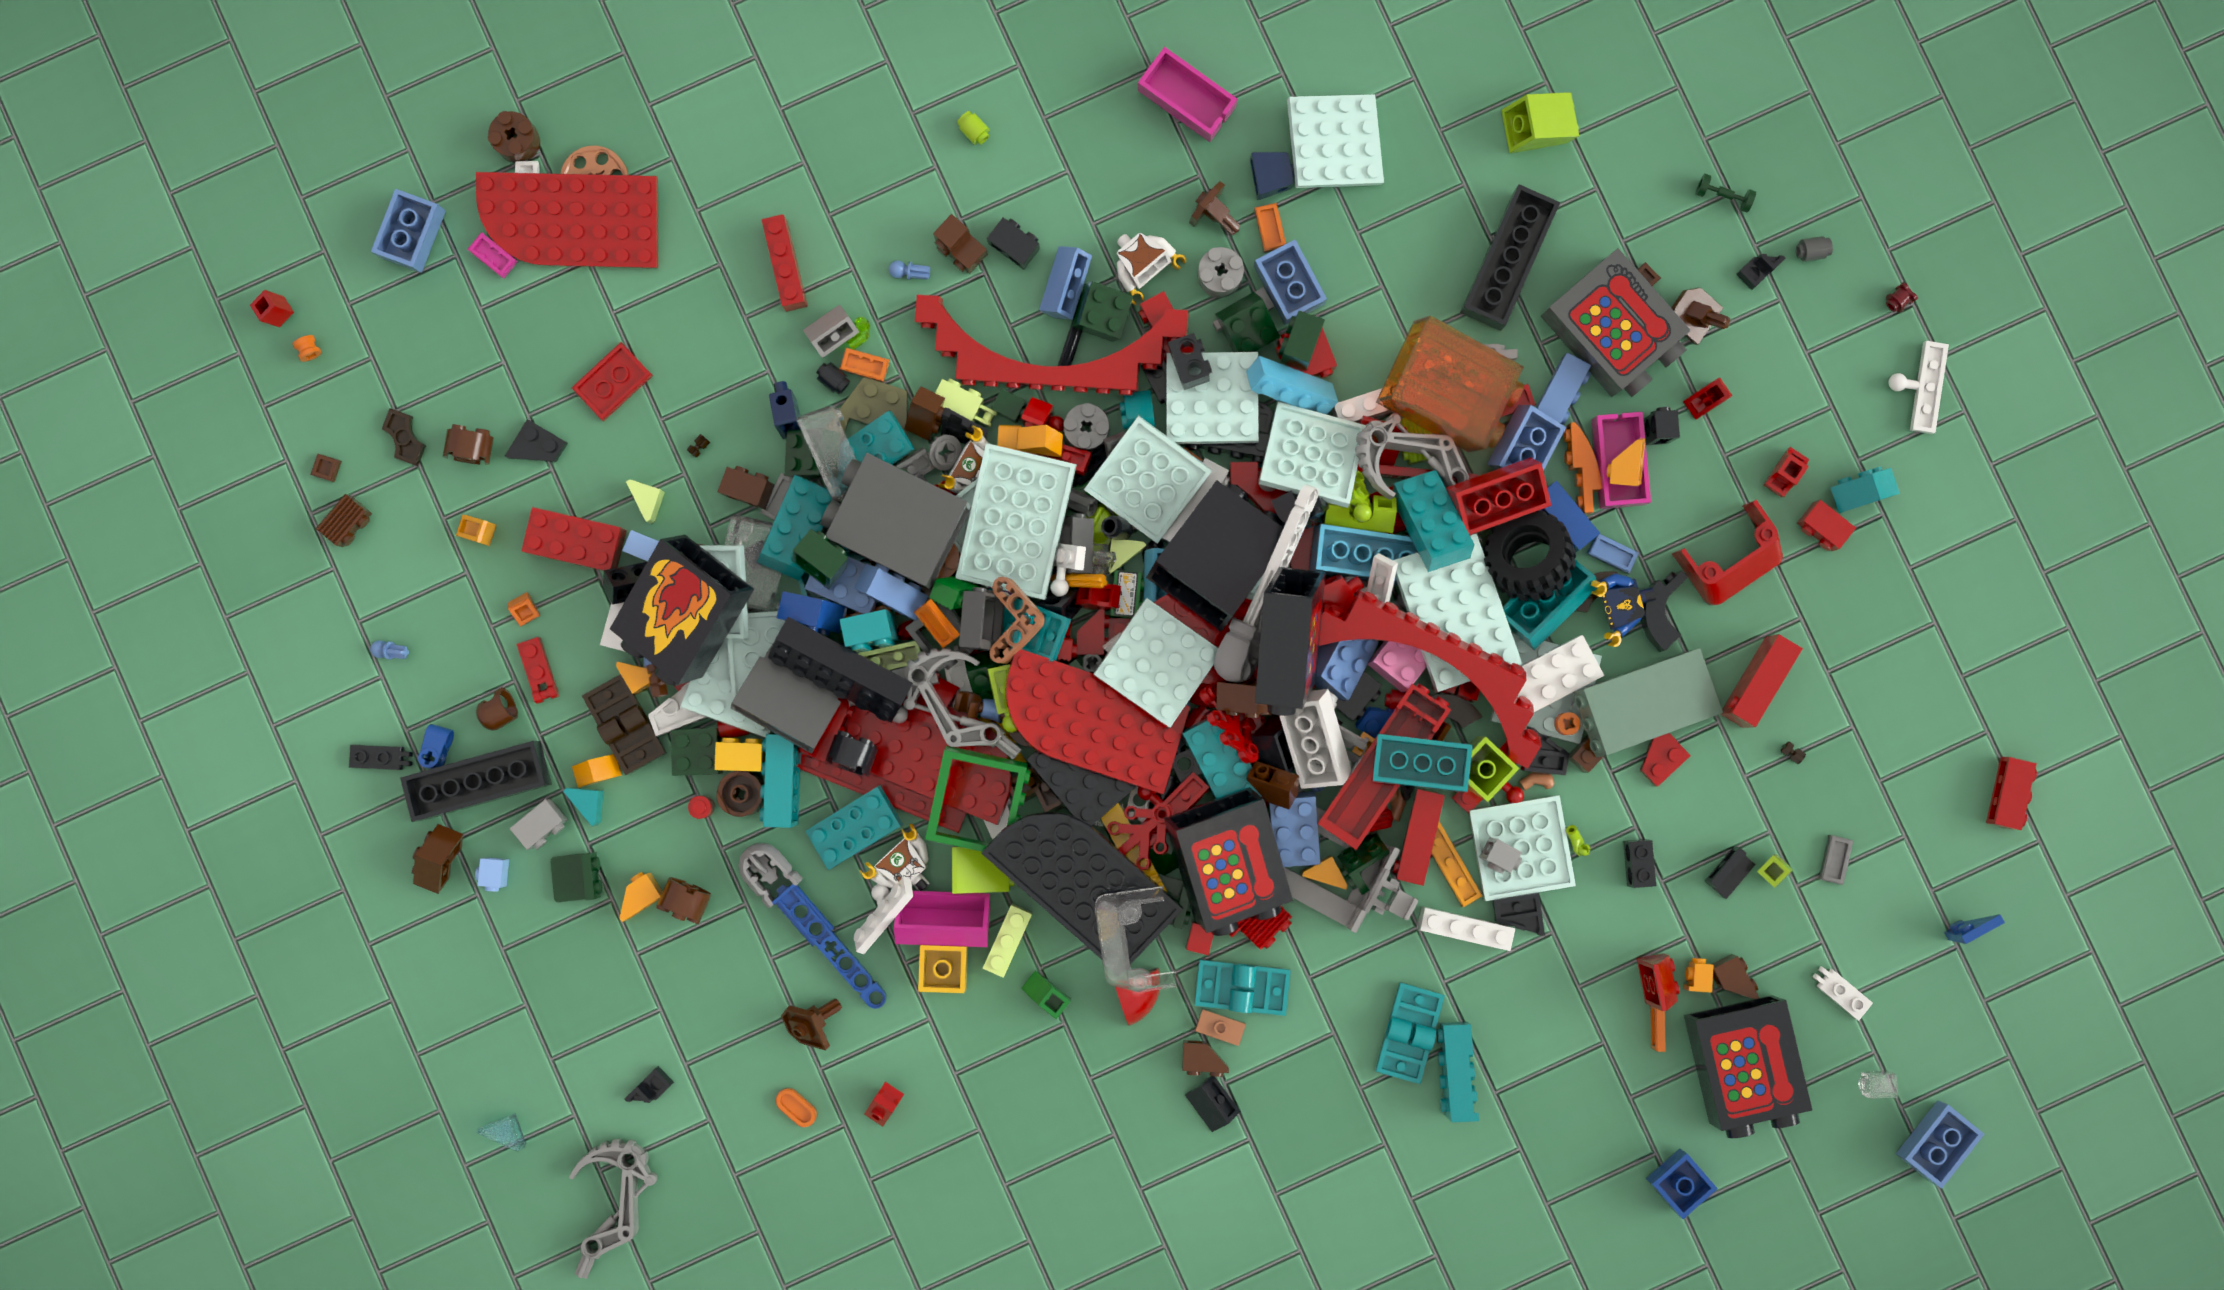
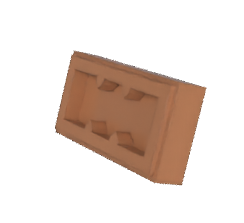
[1195,1009,1246,1046]

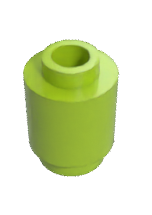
[957,111,990,145]

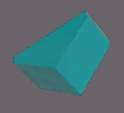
[563,788,604,826]

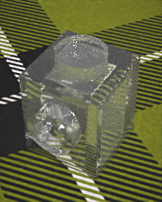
[1859,1071,1898,1099]

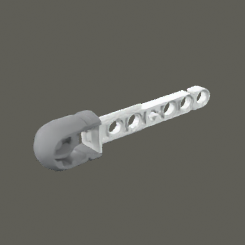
[1214,484,1319,683]

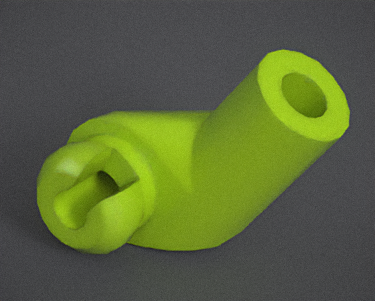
[1566,825,1590,856]

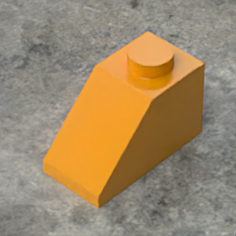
[1607,438,1645,486]
[620,872,663,922]

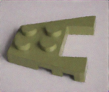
[825,377,908,460]

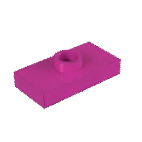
[467,232,518,279]

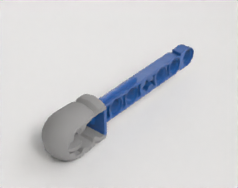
[738,843,886,1009]

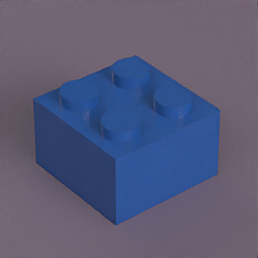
[777,591,845,636]
[1646,1149,1718,1219]

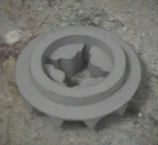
[927,434,962,471]

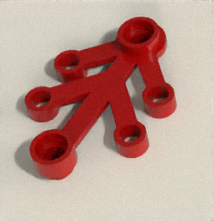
[1199,684,1258,764]
[1107,803,1174,870]

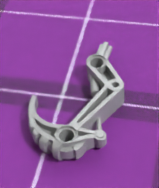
[1355,413,1469,500]
[903,648,1022,760]
[569,1138,658,1279]

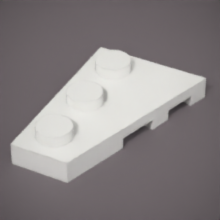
[648,682,708,737]

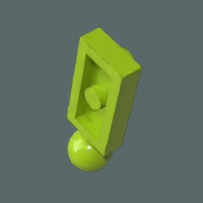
[1350,470,1372,522]
[987,664,1017,733]

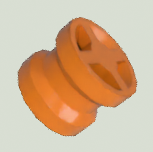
[292,335,322,362]
[1554,712,1581,735]

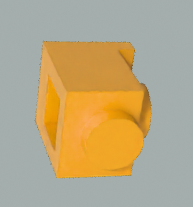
[1683,958,1713,993]

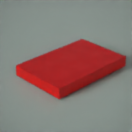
[572,342,653,422]

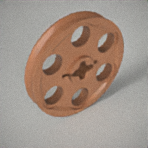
[560,146,629,175]

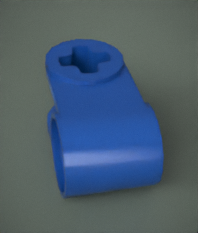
[418,724,454,769]

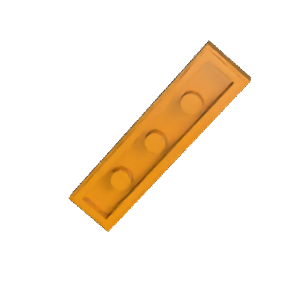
[1431,822,1482,907]

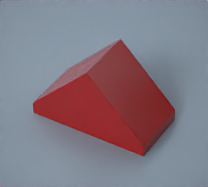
[1683,377,1732,420]

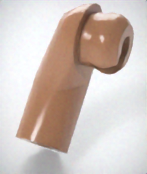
[1519,772,1555,791]
[1389,789,1406,822]

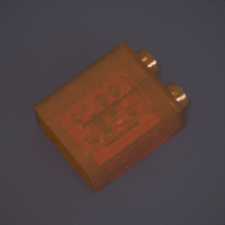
[1376,315,1524,452]

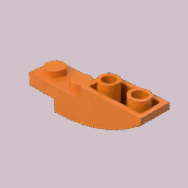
[1563,422,1602,515]

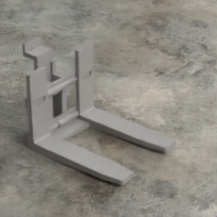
[1284,807,1418,933]

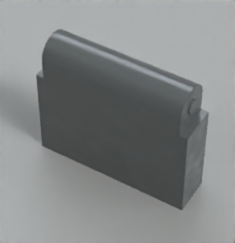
[730,644,841,754]

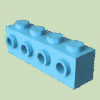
[1246,356,1338,415]

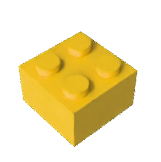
[715,738,766,771]
[918,945,968,993]

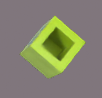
[1757,854,1793,888]

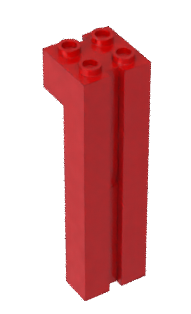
[1318,683,1451,850]

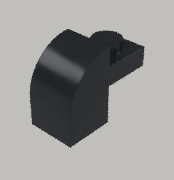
[1271,491,1329,529]

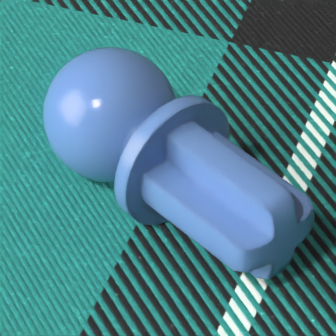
[889,260,931,280]
[370,640,409,660]

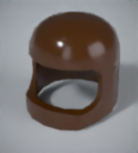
[476,687,518,731]

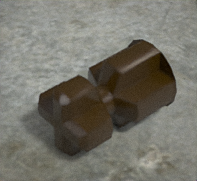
[687,434,710,458]
[1781,741,1806,764]

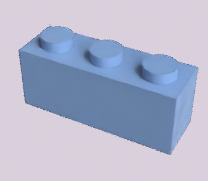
[1039,246,1092,320]
[1536,353,1591,425]
[853,563,928,620]

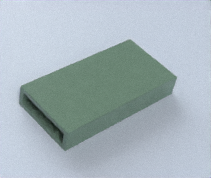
[1573,648,1723,757]

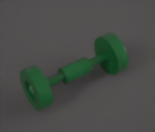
[1696,173,1756,213]

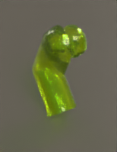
[846,316,870,350]

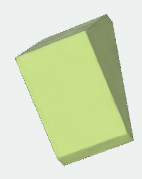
[626,480,665,524]
[1108,539,1146,575]

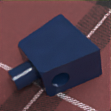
[1250,152,1294,200]
[769,381,804,439]

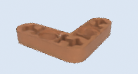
[990,577,1045,664]

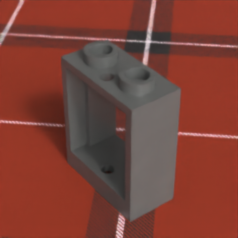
[1054,513,1094,574]
[959,587,1005,652]
[905,603,974,671]

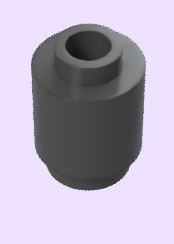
[1796,236,1833,262]

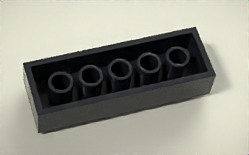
[1460,184,1560,331]
[768,617,913,723]
[400,741,552,822]

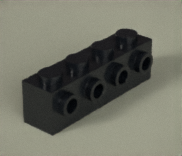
[1181,433,1269,464]

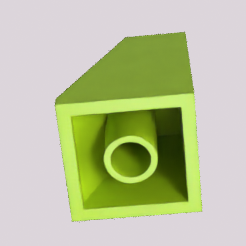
[1501,92,1580,153]
[1468,736,1520,802]
[952,846,1014,894]

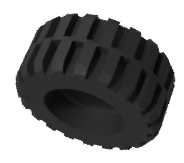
[1483,510,1576,601]

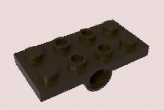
[582,674,667,775]

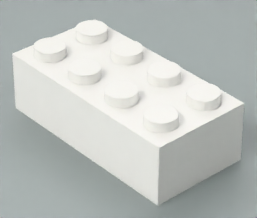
[1517,635,1604,712]
[1279,689,1352,789]

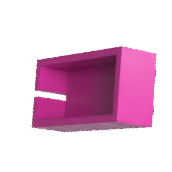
[1138,46,1238,142]
[1591,412,1651,509]
[894,891,991,947]

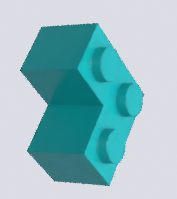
[1120,390,1155,430]
[1831,466,1900,513]

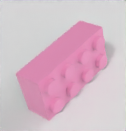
[1367,612,1426,692]

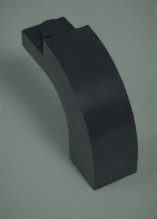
[1641,571,1688,652]

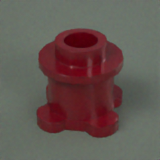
[1886,282,1918,313]

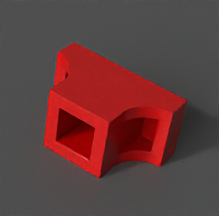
[1763,447,1810,498]
[1076,584,1121,610]
[864,1082,904,1127]

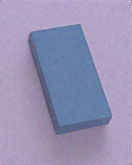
[1587,534,1639,574]

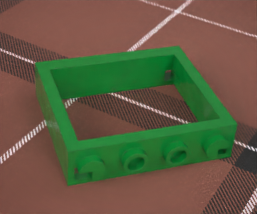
[925,746,1031,852]

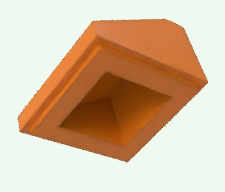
[508,592,540,627]

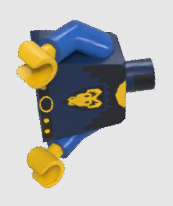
[1591,573,1656,647]

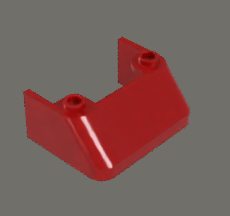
[1672,500,1783,606]

